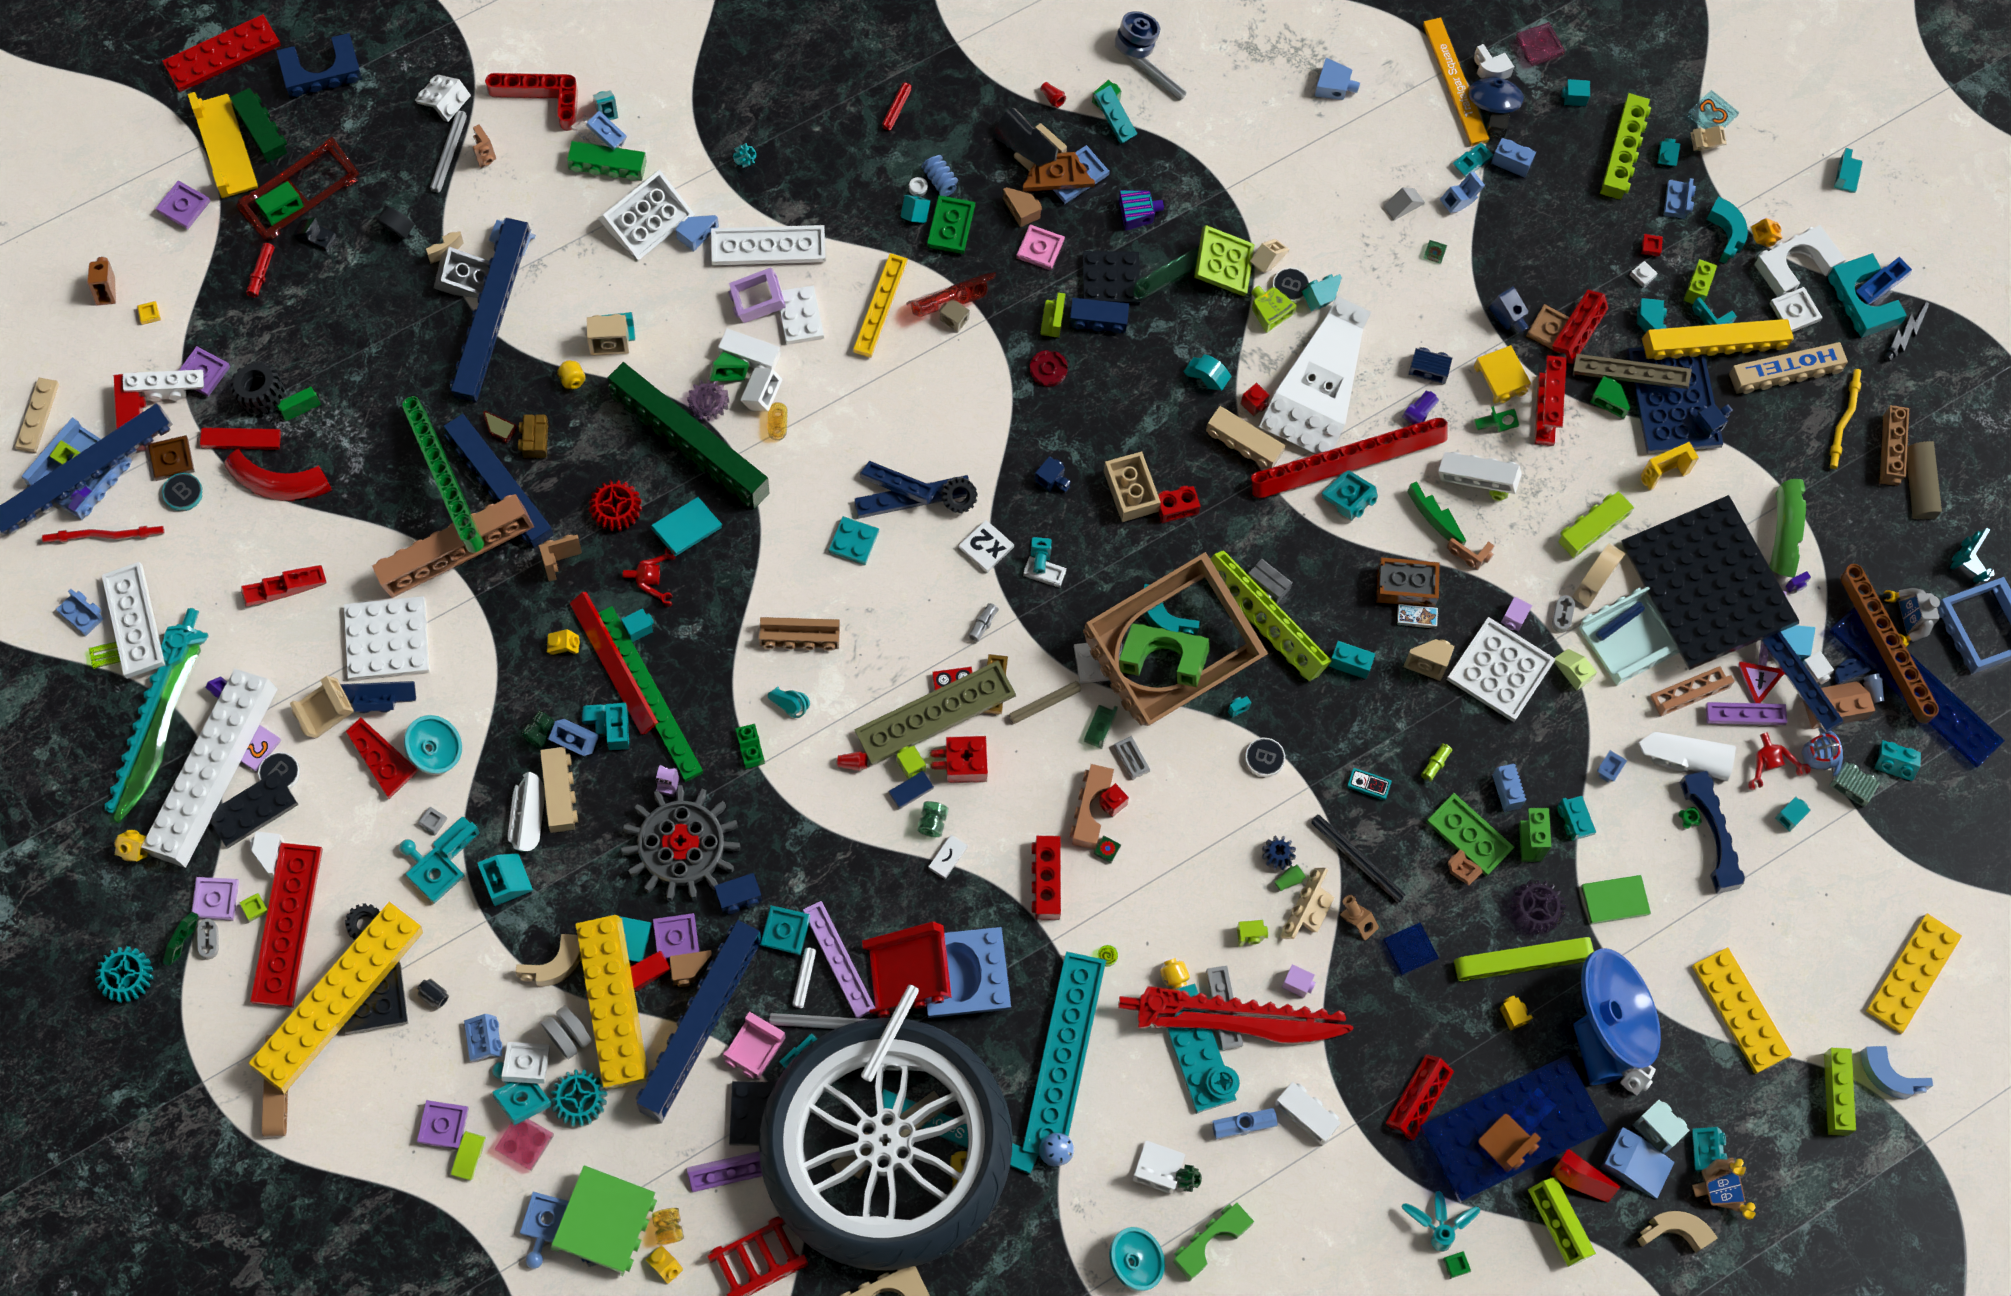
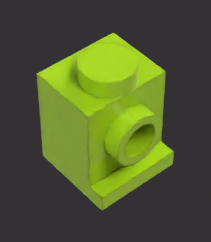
[50,440,81,464]
[1237,920,1268,947]

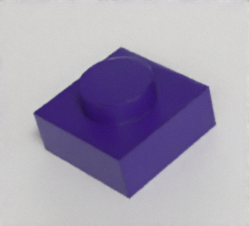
[68,486,92,511]
[1785,571,1811,593]
[205,676,227,699]

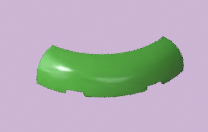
[1769,479,1806,578]

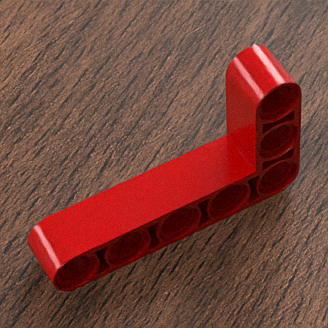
[485,73,578,131]

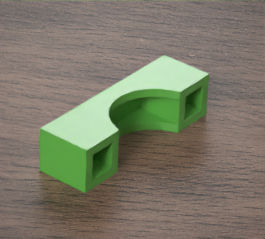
[1173,1203,1254,1281]

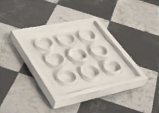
[344,596,430,681]
[1447,617,1555,722]

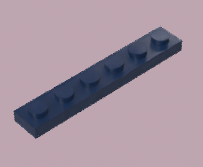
[854,475,969,519]
[1761,632,1843,733]

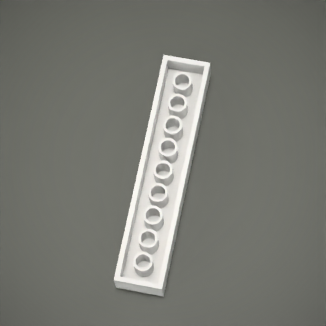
[141,668,278,868]

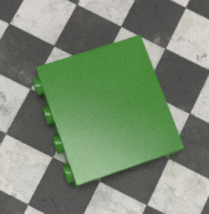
[551,1165,657,1277]

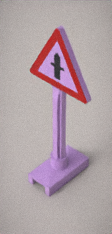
[1738,591,1787,703]

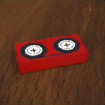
[932,667,973,690]

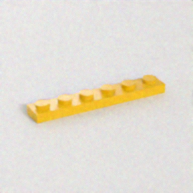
[853,253,908,358]

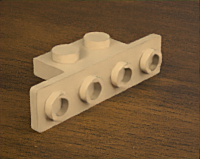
[1281,867,1335,939]

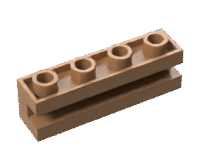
[1880,405,1909,486]
[759,617,840,651]

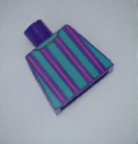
[1119,190,1164,231]

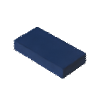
[889,771,934,809]

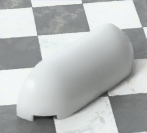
[508,772,545,851]

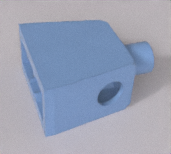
[1315,58,1360,100]

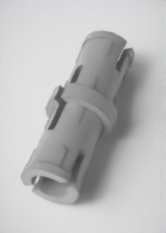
[968,603,999,642]

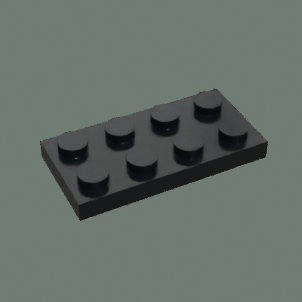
[210,770,299,848]

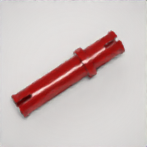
[246,243,275,298]

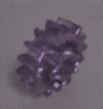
[687,379,730,421]

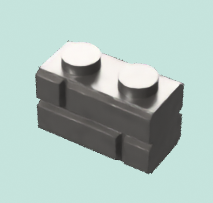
[1248,559,1293,604]

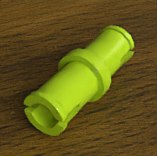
[1421,743,1452,782]

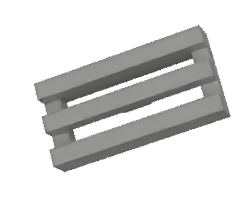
[1114,736,1150,780]

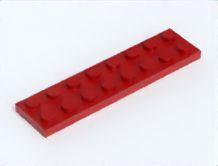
[250,843,323,1008]

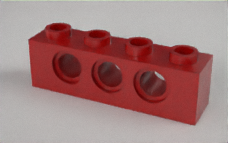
[1031,836,1061,920]

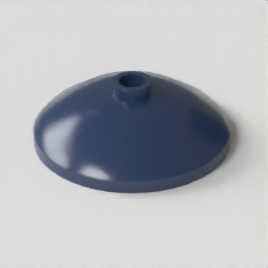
[1468,77,1524,113]

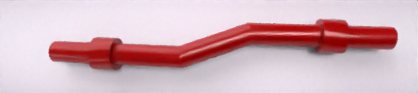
[42,526,165,542]

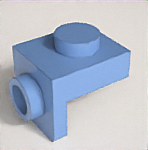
[1597,750,1627,782]

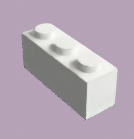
[718,328,781,370]
[1274,1082,1341,1146]

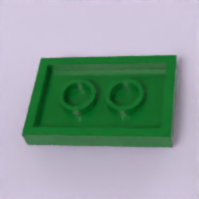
[927,195,975,254]

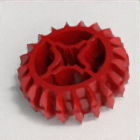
[589,480,642,532]

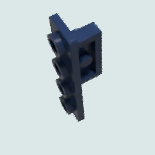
[340,681,417,713]

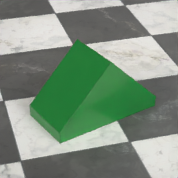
[709,352,749,381]

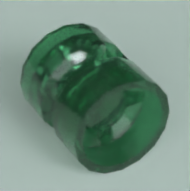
[521,711,555,749]
[917,801,949,837]

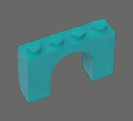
[1828,253,1907,338]

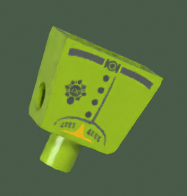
[1251,286,1297,333]

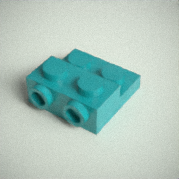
[1322,470,1378,521]

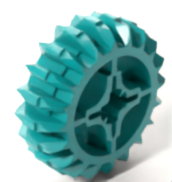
[95,947,153,1003]
[550,1069,607,1126]

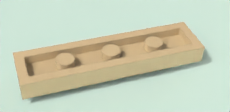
[15,377,59,453]

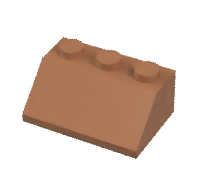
[1803,681,1875,729]

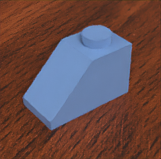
[676,215,719,251]

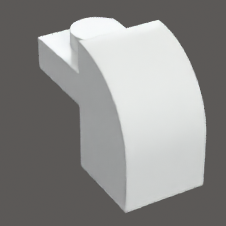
[1474,44,1514,79]

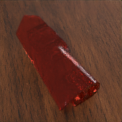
[906,272,996,317]

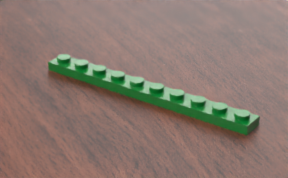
[598,606,703,782]

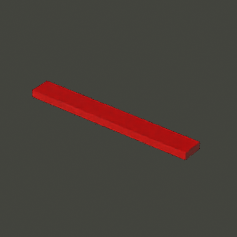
[570,592,658,734]

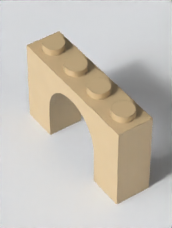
[840,1266,930,1296]

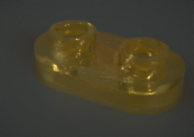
[768,402,788,440]

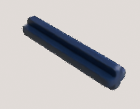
[1595,602,1645,641]

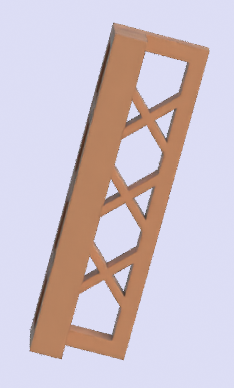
[1650,666,1735,716]

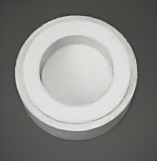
[909,177,928,197]

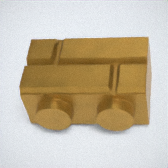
[518,415,548,458]

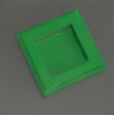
[1443,1251,1471,1279]

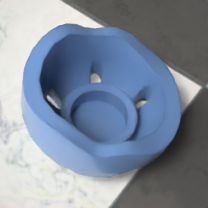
[1039,1133,1074,1166]

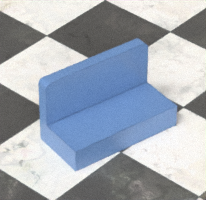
[586,111,627,151]

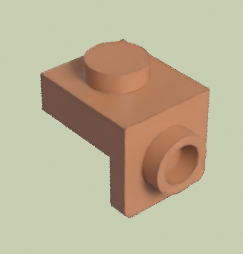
[1448,850,1482,885]

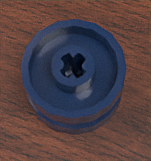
[1115,11,1161,58]

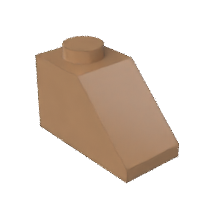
[1003,187,1042,227]
[670,950,713,987]

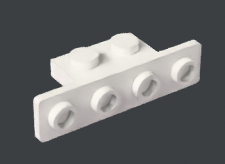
[123,370,204,401]

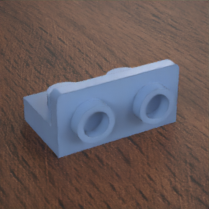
[1664,178,1696,219]
[56,589,103,636]
[464,1014,502,1062]

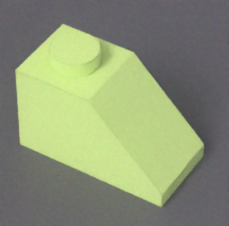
[1554,649,1597,691]

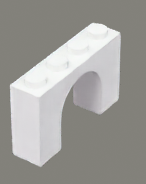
[1755,225,1846,297]

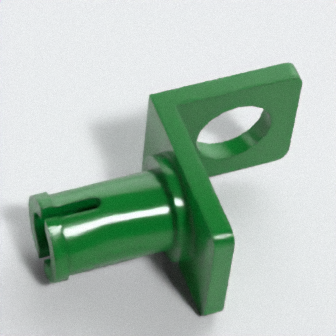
[1474,406,1519,432]

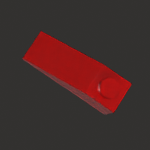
[1550,1148,1620,1202]

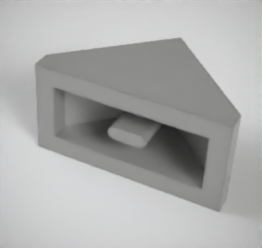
[1384,187,1425,221]

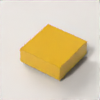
[137,301,161,325]

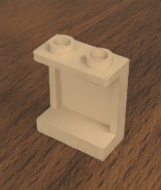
[290,676,354,738]

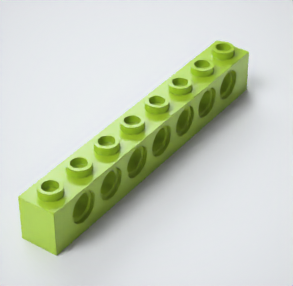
[1210,550,1332,681]

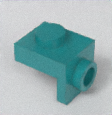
[1657,138,1680,166]

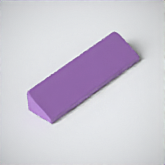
[687,1151,763,1192]

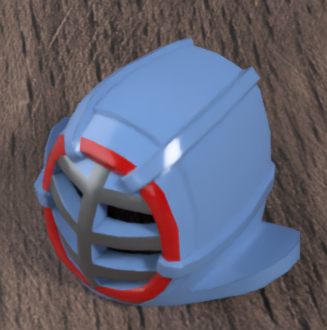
[1801,727,1843,776]

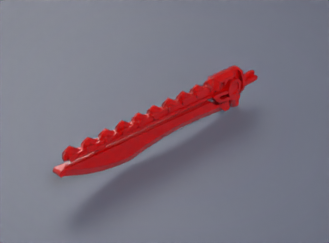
[1118,986,1353,1043]

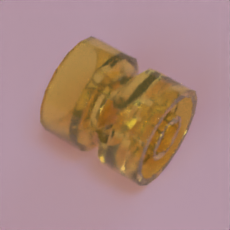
[652,1208,684,1245]

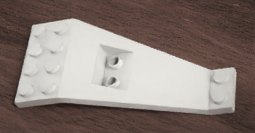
[1259,296,1371,454]

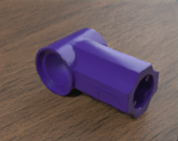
[1402,390,1439,425]

